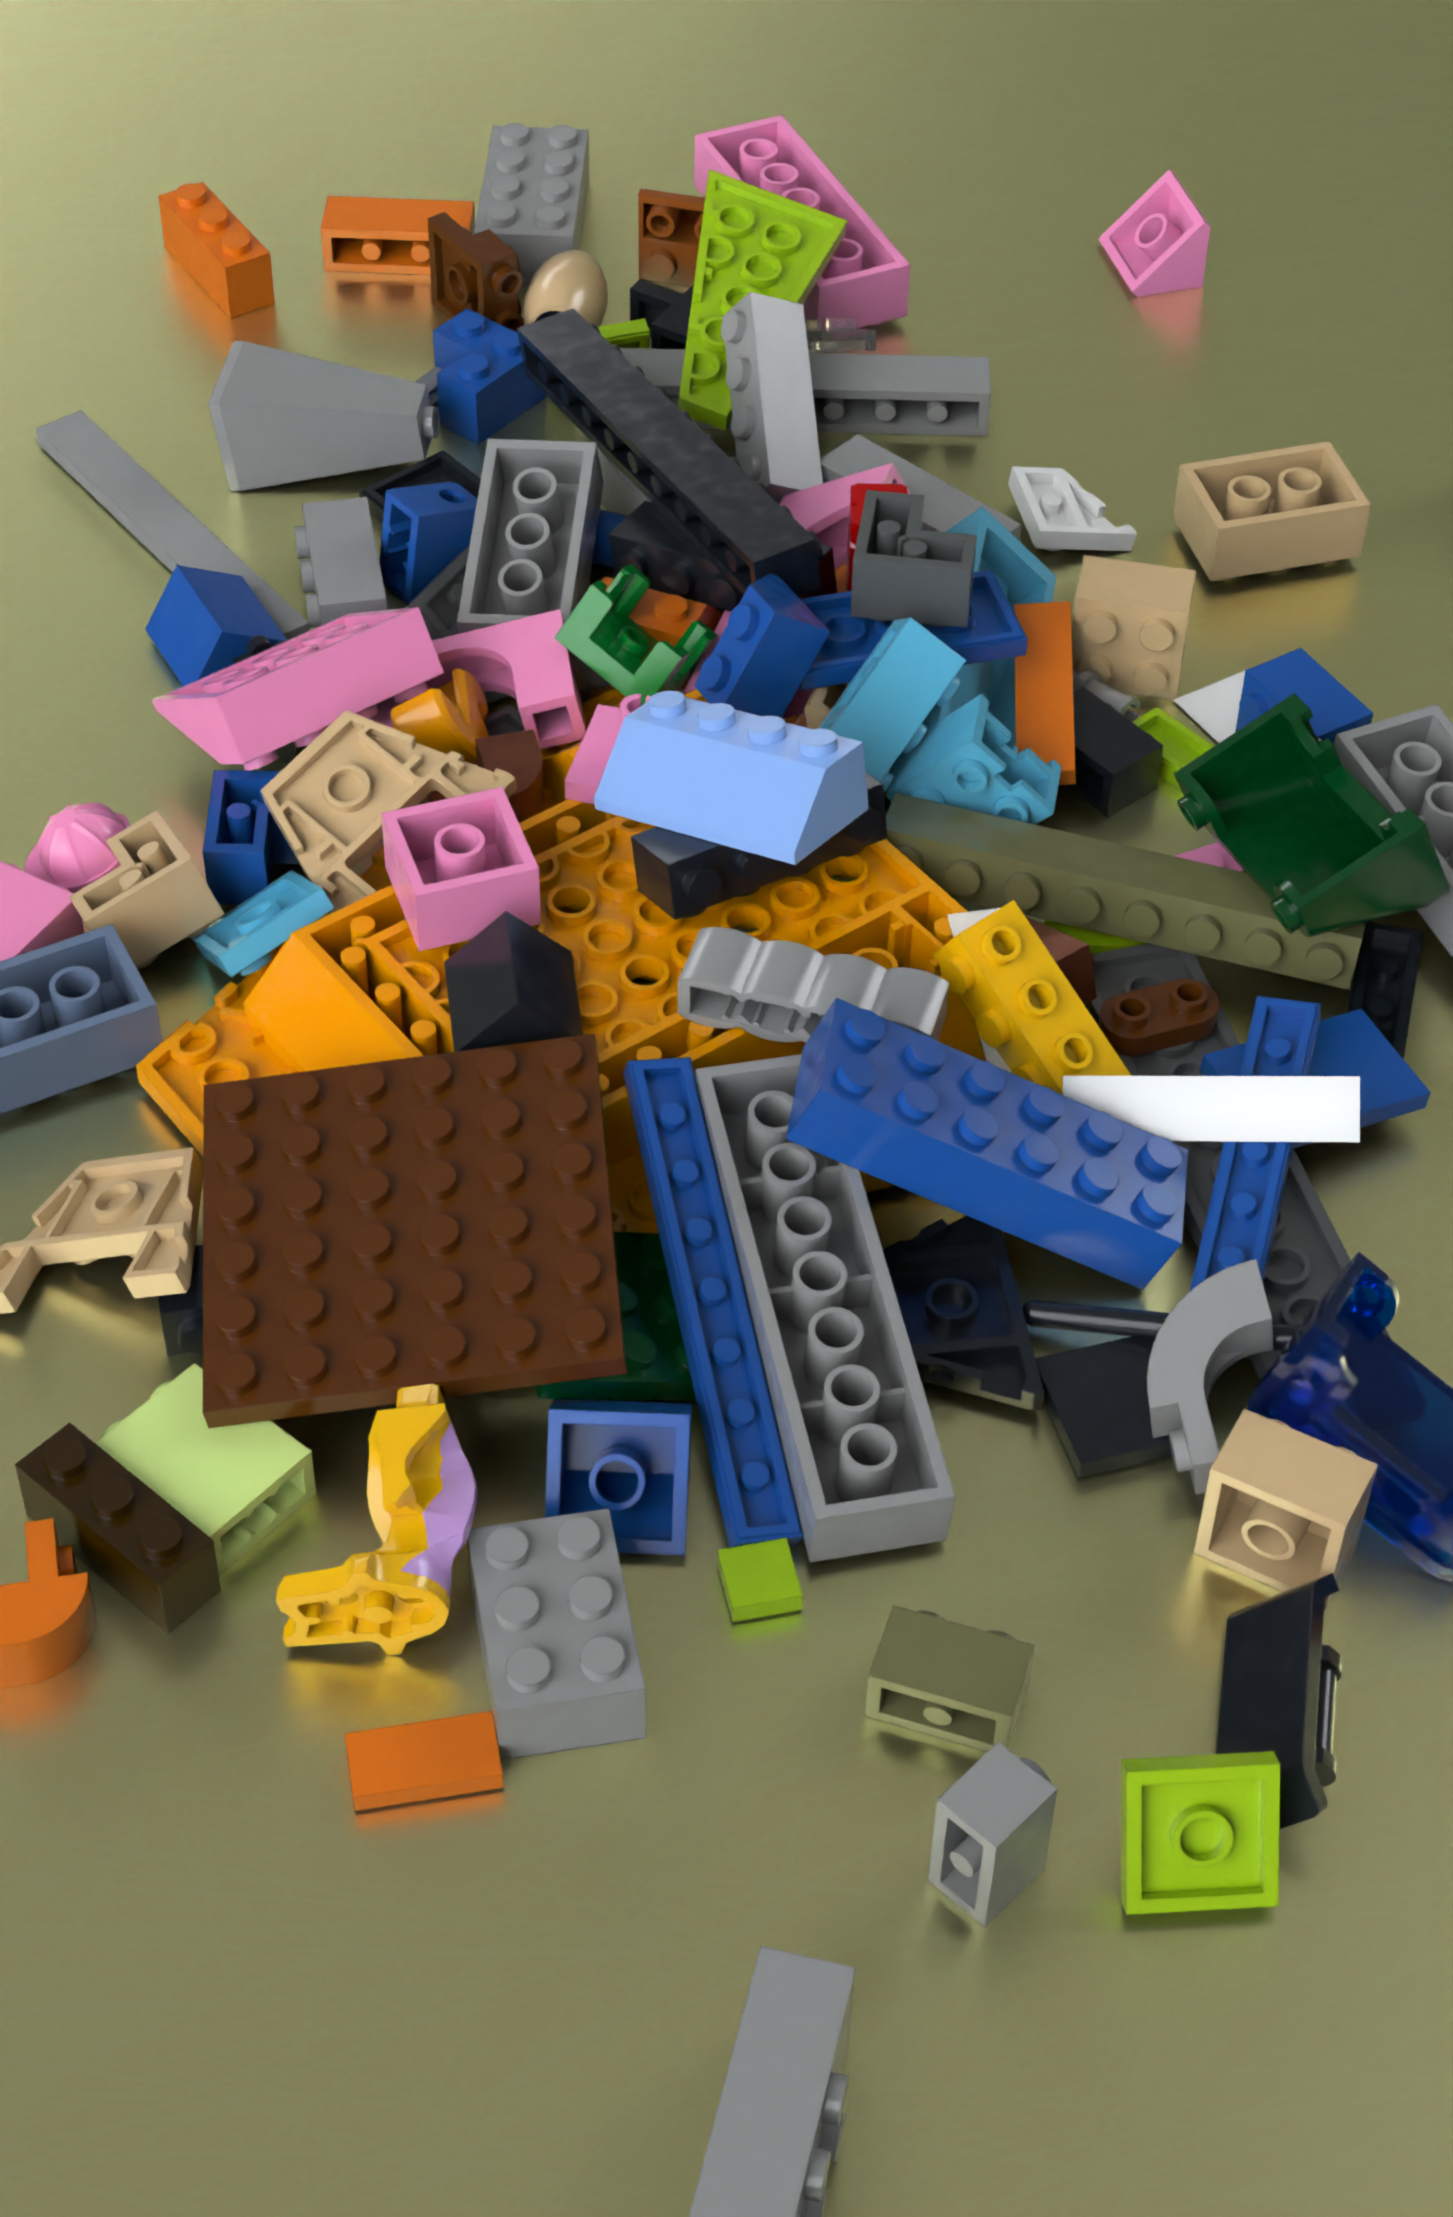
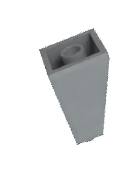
[208,341,440,491]

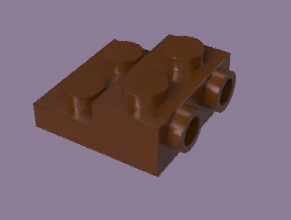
[428,212,524,333]

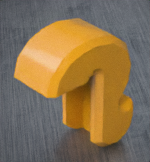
[390,668,488,765]

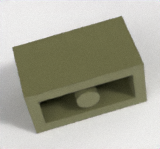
[865,1605,1035,1752]

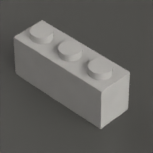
[294,497,387,628]

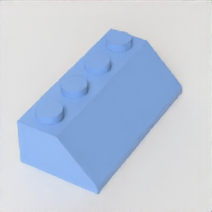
[594,691,869,865]

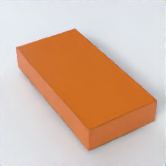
[344,1711,504,1811]

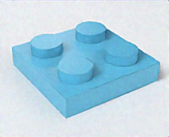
[192,870,334,977]

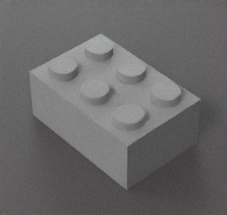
[467,1509,646,1760]

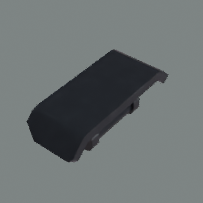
[1216,1573,1342,1829]

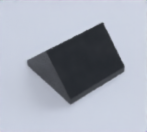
[444,911,584,1052]

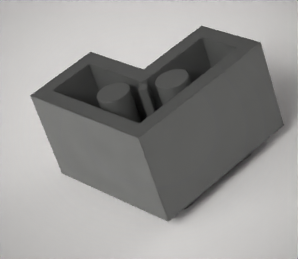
[850,490,977,628]

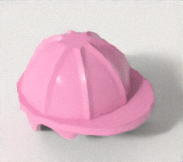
[24,803,131,893]

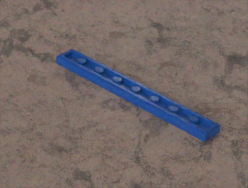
[623,1057,803,1548]

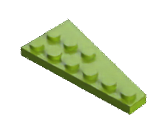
[678,169,847,431]

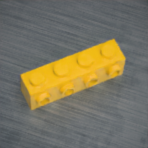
[933,900,1132,1095]

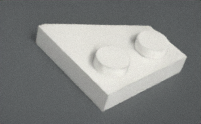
[1008,466,1137,551]

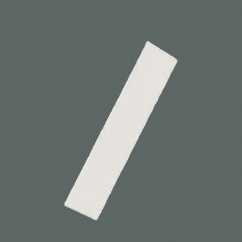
[1063,1076,1360,1142]

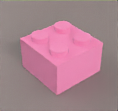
[381,787,541,951]

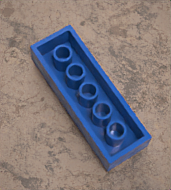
[786,997,1188,1290]

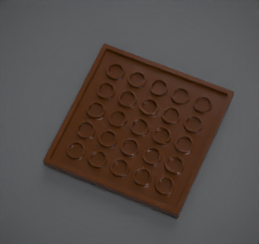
[203,1033,627,1428]

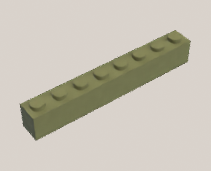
[886,793,1366,990]

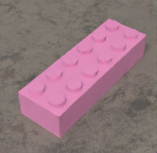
[694,115,910,339]

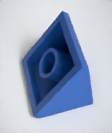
[145,565,287,687]

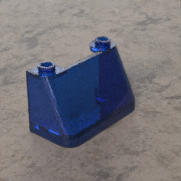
[1247,1252,1453,1582]

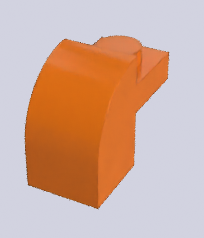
[0,1518,96,1689]

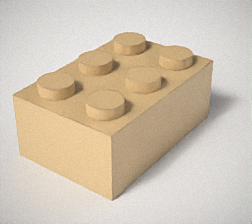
[1172,441,1371,581]

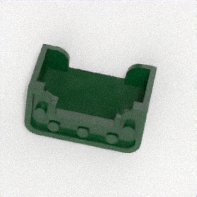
[1174,693,1449,937]

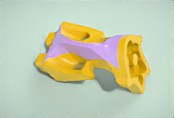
[276,1384,478,1656]

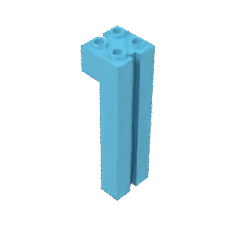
[886,506,1062,825]

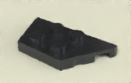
[883,1216,1044,1410]

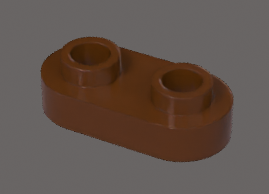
[1098,979,1220,1056]

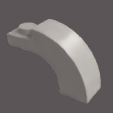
[1147,1259,1273,1495]

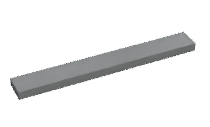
[36,410,310,640]

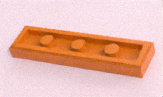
[1014,601,1076,785]

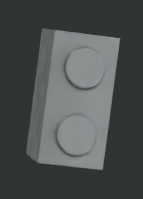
[928,1742,1058,1927]

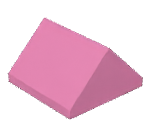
[1098,169,1211,297]

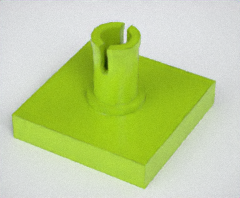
[1121,1751,1280,1915]

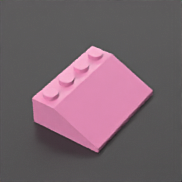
[152,607,444,771]

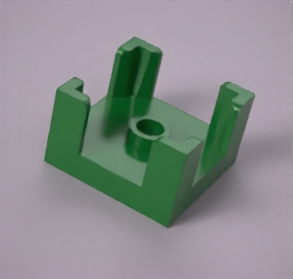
[554,564,718,706]

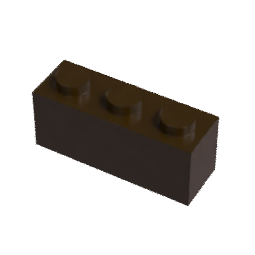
[15,1422,221,1634]

